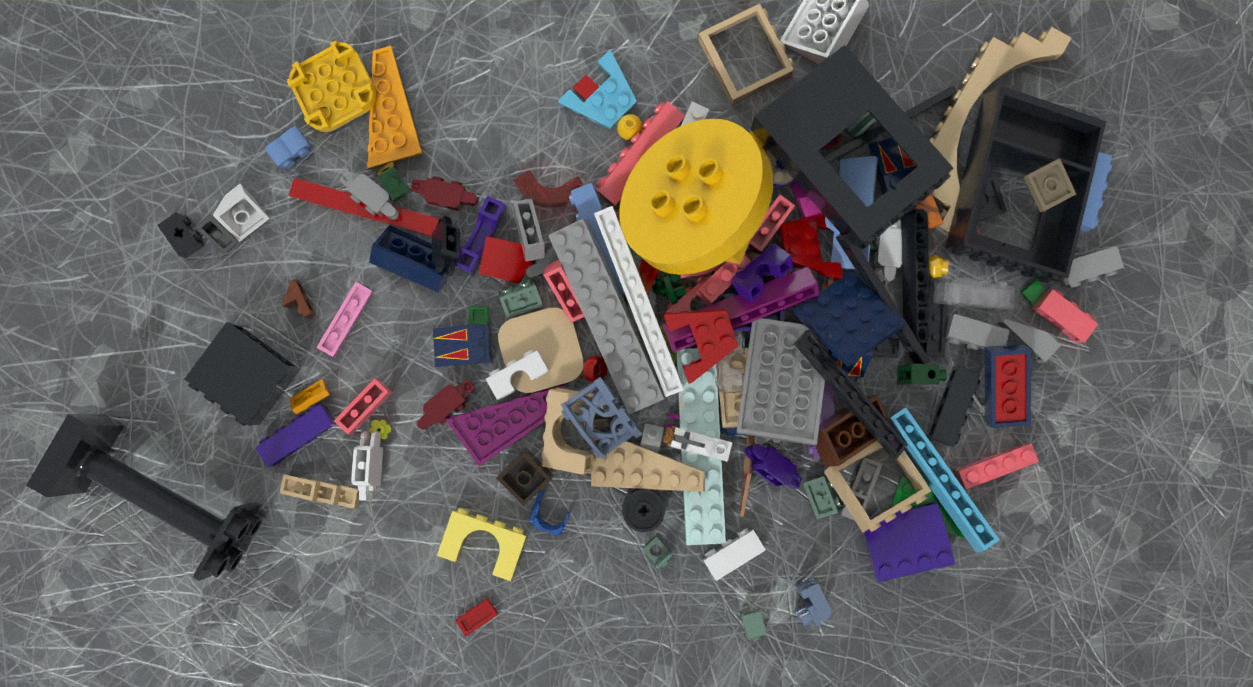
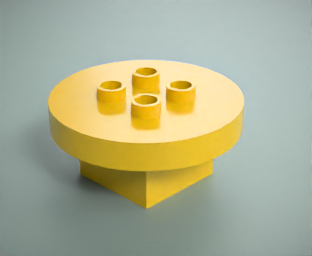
[619,119,773,275]

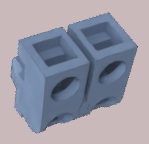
[795,577,832,627]

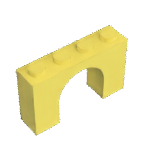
[437,508,528,581]

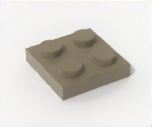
[1024,159,1076,212]

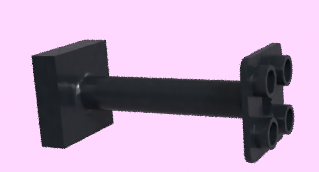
[26,414,263,581]

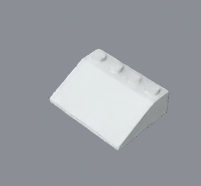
[780,0,869,65]

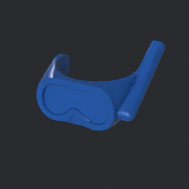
[529,491,571,535]

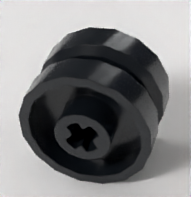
[622,489,665,532]

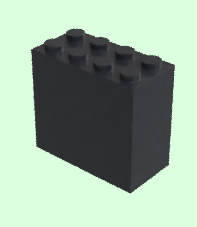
[184,322,300,426]

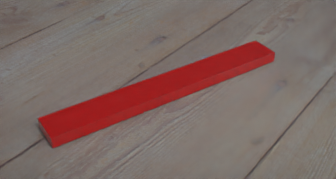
[288,178,440,237]

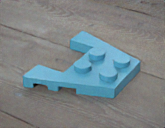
[558,50,637,129]

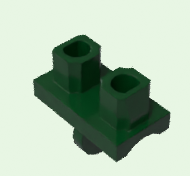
[652,271,686,305]

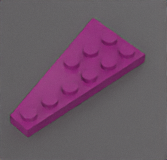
[446,384,567,466]

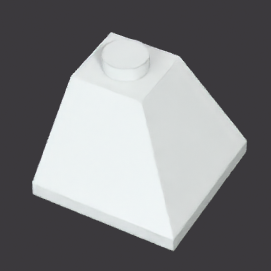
[213,184,269,242]

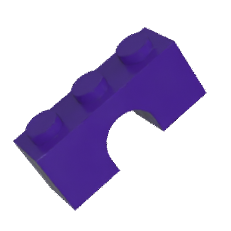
[731,244,793,303]

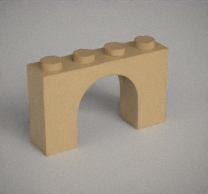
[541,388,597,475]

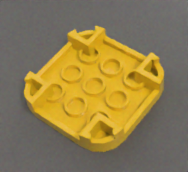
[287,41,377,132]

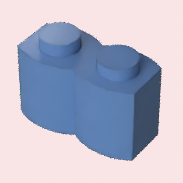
[265,126,312,169]

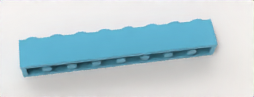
[889,408,999,553]

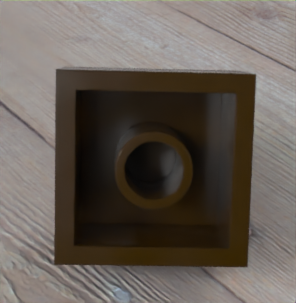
[496,447,553,506]

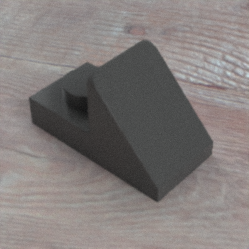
[195,214,238,254]

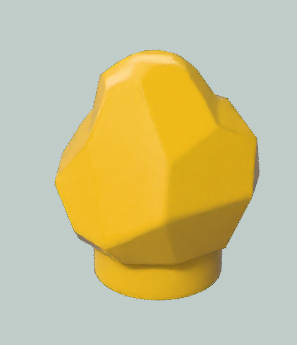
[929,255,949,278]

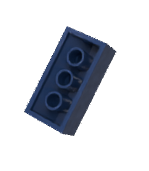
[369,225,449,293]

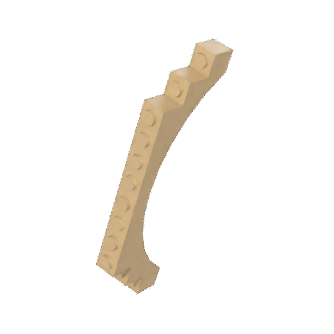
[929,27,1071,232]

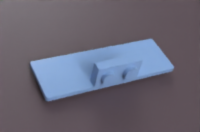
[825,156,878,269]

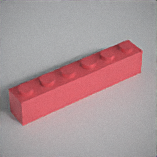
[595,101,685,206]

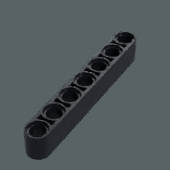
[901,209,930,343]

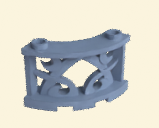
[561,377,643,460]

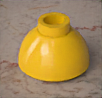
[617,114,643,140]

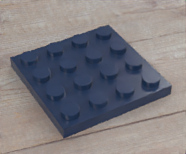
[793,271,906,367]

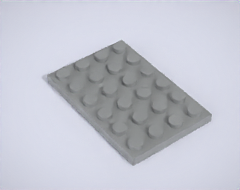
[736,318,829,445]

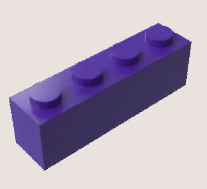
[255,404,336,467]

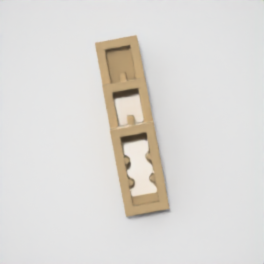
[280,474,360,509]

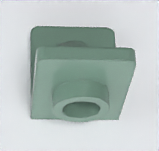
[643,537,672,569]

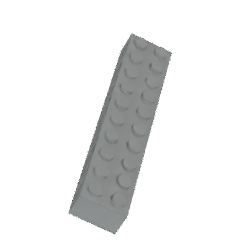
[548,219,668,414]

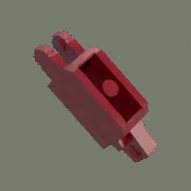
[410,176,478,211]
[416,379,475,430]

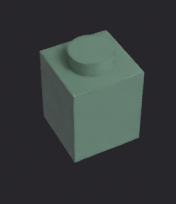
[740,608,767,641]

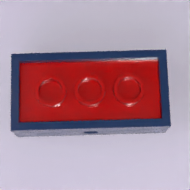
[984,344,1031,428]

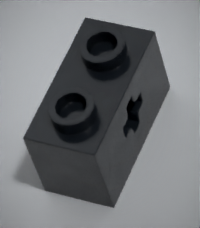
[157,212,205,259]

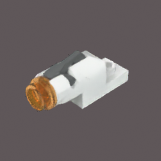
[663,426,732,462]

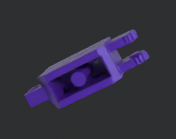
[745,444,802,489]

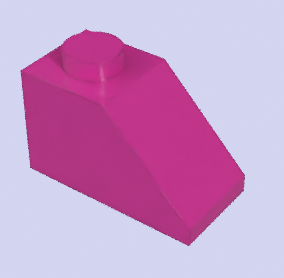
[790,183,822,219]

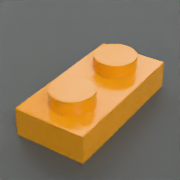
[289,379,330,415]

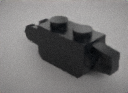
[432,215,460,276]

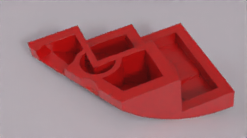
[479,236,536,284]

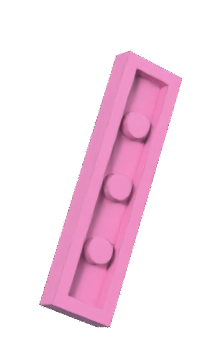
[316,282,374,357]

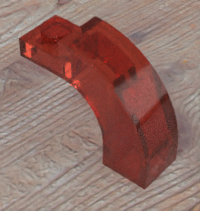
[514,170,583,208]

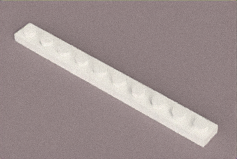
[594,206,684,397]

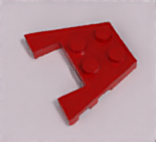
[779,213,843,281]
[663,309,738,384]

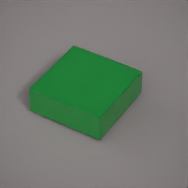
[1021,280,1045,307]
[469,306,489,325]

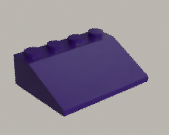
[864,502,955,582]

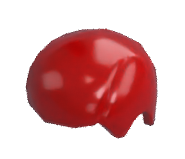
[582,355,608,383]

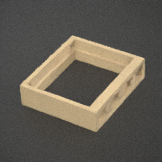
[698,4,794,105]
[824,441,931,532]

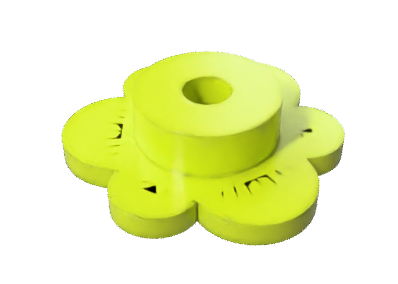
[369,420,391,440]

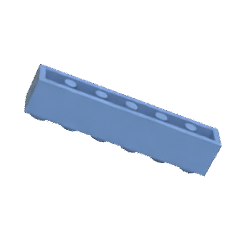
[569,183,626,295]

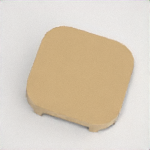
[498,307,584,394]

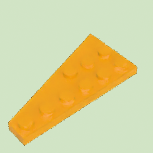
[367,46,423,170]

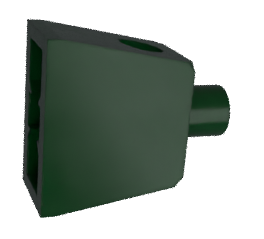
[376,161,412,201]
[897,364,947,385]

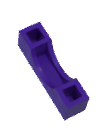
[455,196,507,276]

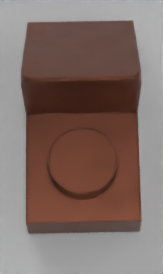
[282,279,316,318]

